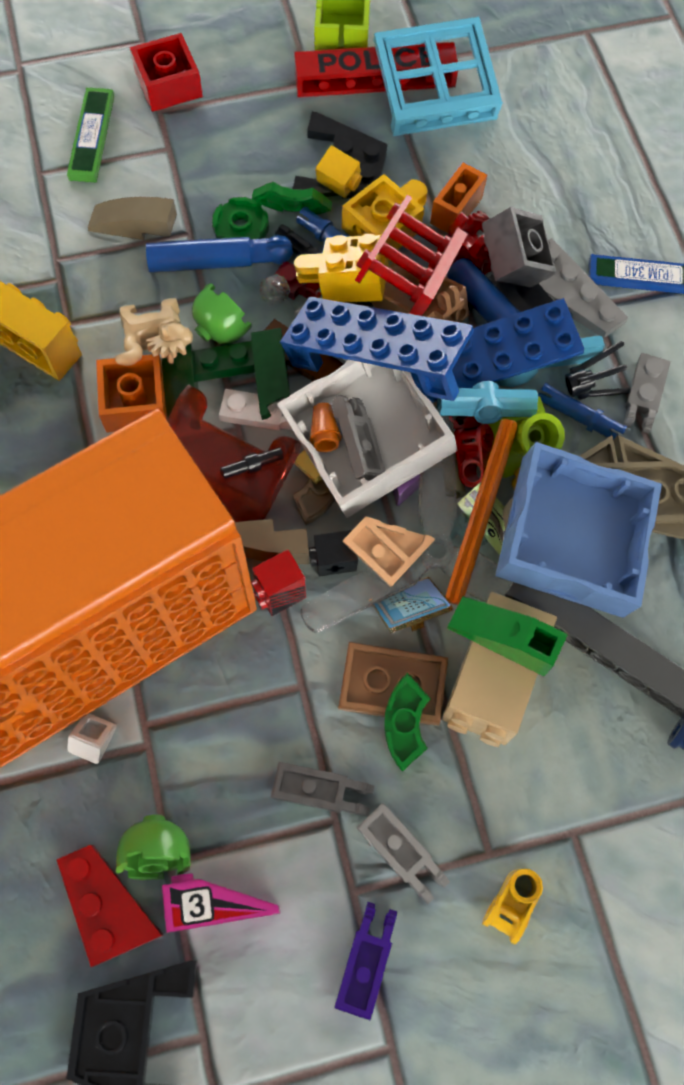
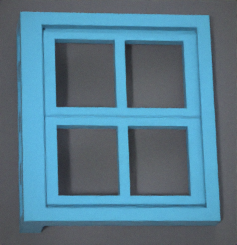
[373,17,503,136]

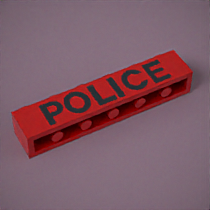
[294,42,458,98]

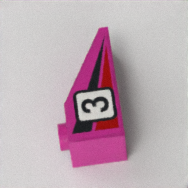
[162,873,281,933]

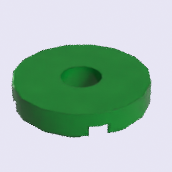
[212,197,269,239]

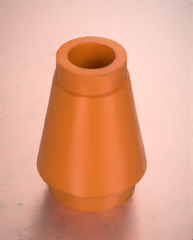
[310,402,342,452]

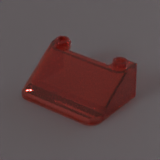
[167,384,301,522]

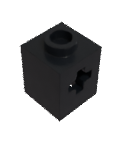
[308,530,358,577]

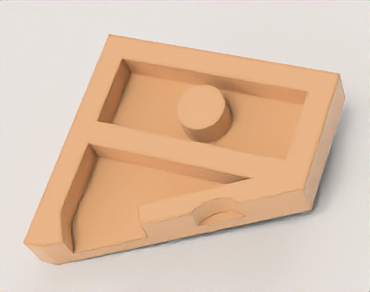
[342,516,435,587]

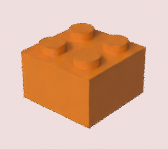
[96,354,168,433]

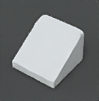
[68,713,117,764]

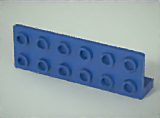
[280,297,474,401]
[411,298,584,403]

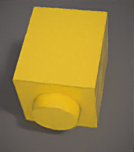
[315,145,362,198]

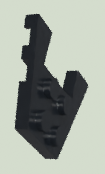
[292,111,388,199]
[66,960,198,1085]

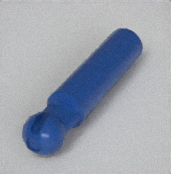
[146,235,293,273]
[448,258,520,323]

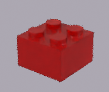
[130,33,203,112]

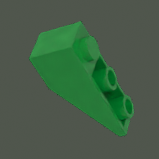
[447,596,568,677]

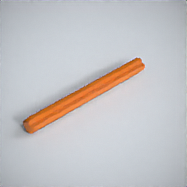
[445,419,517,605]

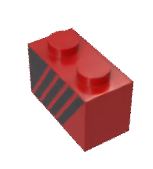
[251,549,306,616]

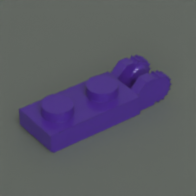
[334,902,398,1021]

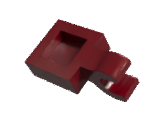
[269,261,322,300]

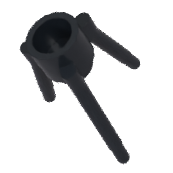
[565,341,631,400]

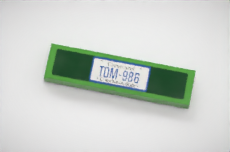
[67,87,115,183]

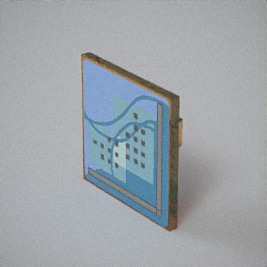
[369,577,454,633]

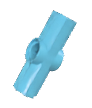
[437,381,538,424]

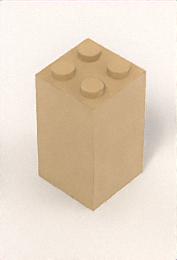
[441,591,557,747]

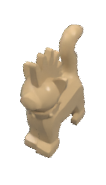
[115,298,193,366]

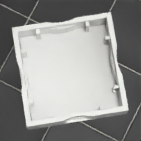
[277,360,457,518]

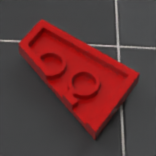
[56,845,164,968]

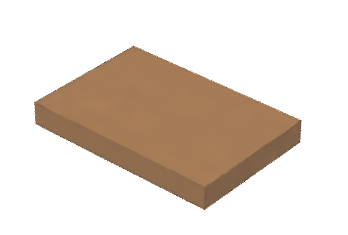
[338,642,448,726]

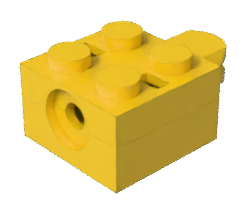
[341,174,428,250]
[294,234,389,302]

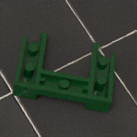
[162,328,291,431]

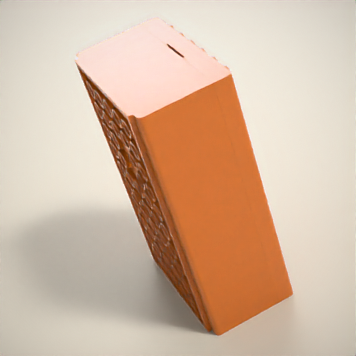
[0,408,257,768]

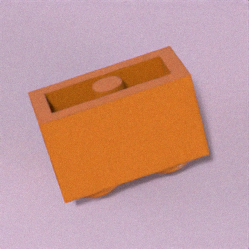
[430,162,488,233]

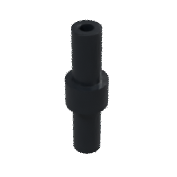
[220,447,284,479]

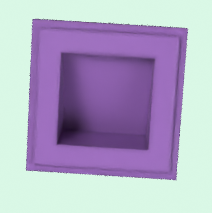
[392,471,425,506]

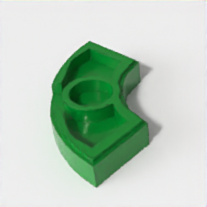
[252,181,332,215]
[384,672,431,772]

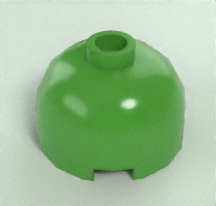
[192,283,252,344]
[116,814,190,880]

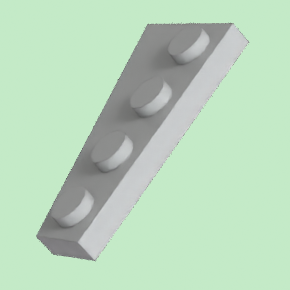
[539,238,628,338]

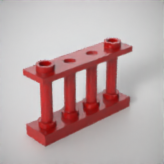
[355,194,467,316]

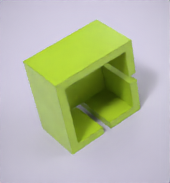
[314,0,370,50]

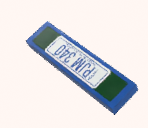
[588,254,684,294]

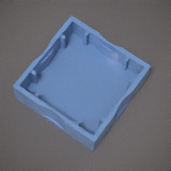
[495,442,662,618]

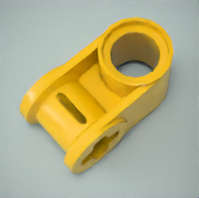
[482,869,543,945]

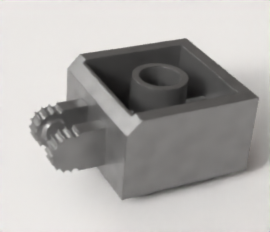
[482,207,556,287]

